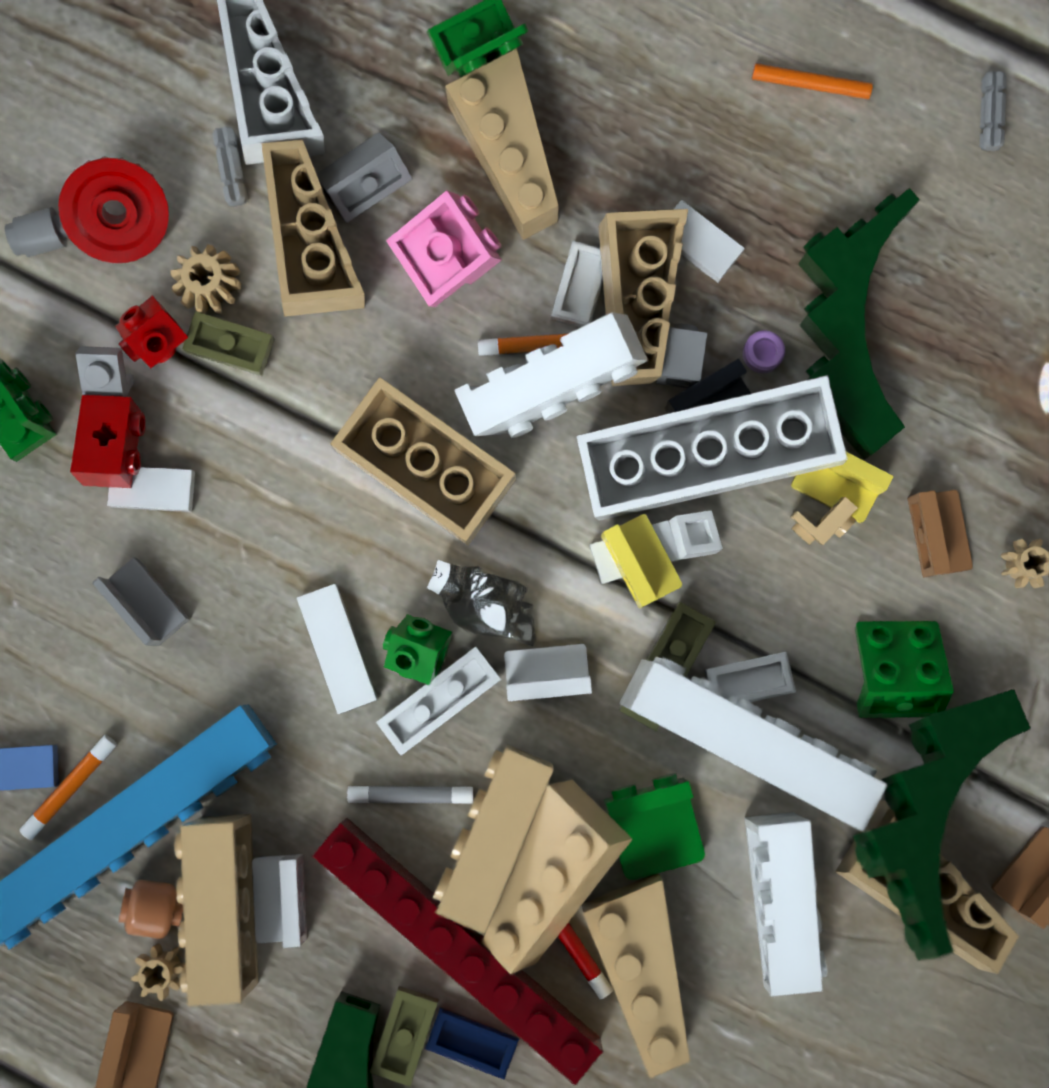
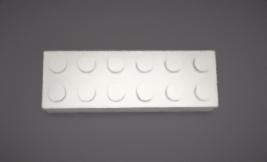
[577,376,847,521]
[619,656,887,832]

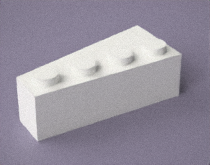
[744,812,827,996]

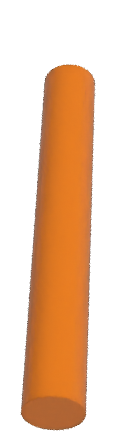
[751,63,873,100]

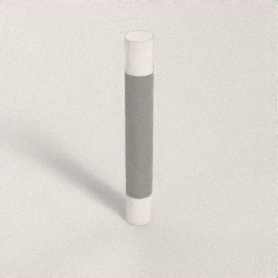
[347,786,473,804]

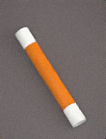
[478,333,569,356]
[19,735,117,840]

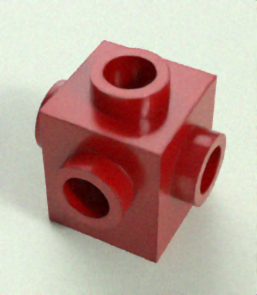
[115,295,189,368]

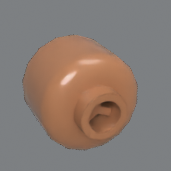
[118,880,183,939]

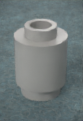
[5,207,68,257]

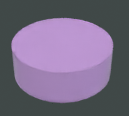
[743,330,785,373]

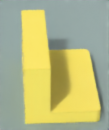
[791,451,894,523]
[601,514,682,609]

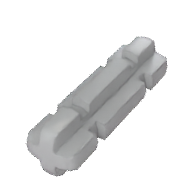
[980,71,1007,151]
[212,127,248,206]

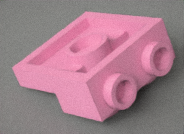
[386,190,502,307]

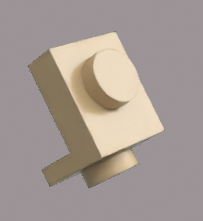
[790,497,858,545]

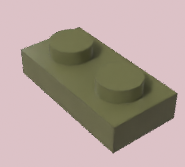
[182,311,275,376]
[370,986,439,1087]

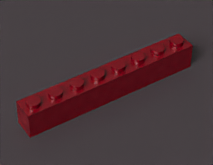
[312,818,603,1086]

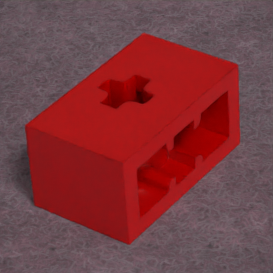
[70,395,146,488]

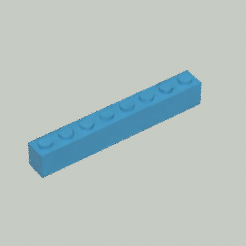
[0,704,277,950]

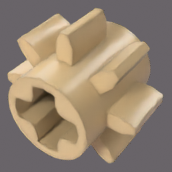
[1001,539,1049,589]
[131,943,186,1001]

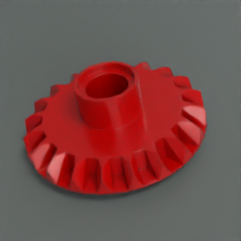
[58,156,169,263]

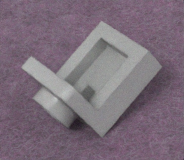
[75,346,134,397]

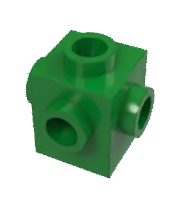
[382,614,453,686]

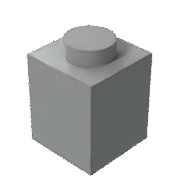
[656,324,707,388]

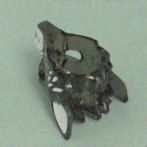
[427,560,536,646]

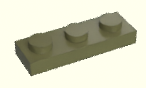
[619,602,716,731]

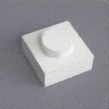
[669,510,723,560]

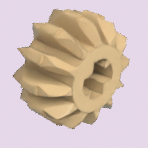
[170,244,241,314]

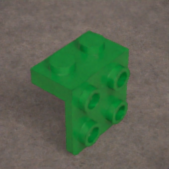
[426,0,529,78]
[604,773,705,880]

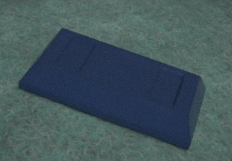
[425,1007,519,1080]

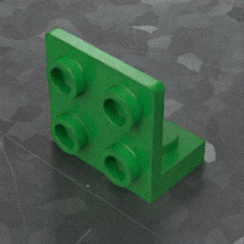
[0,358,57,462]
[855,621,954,718]

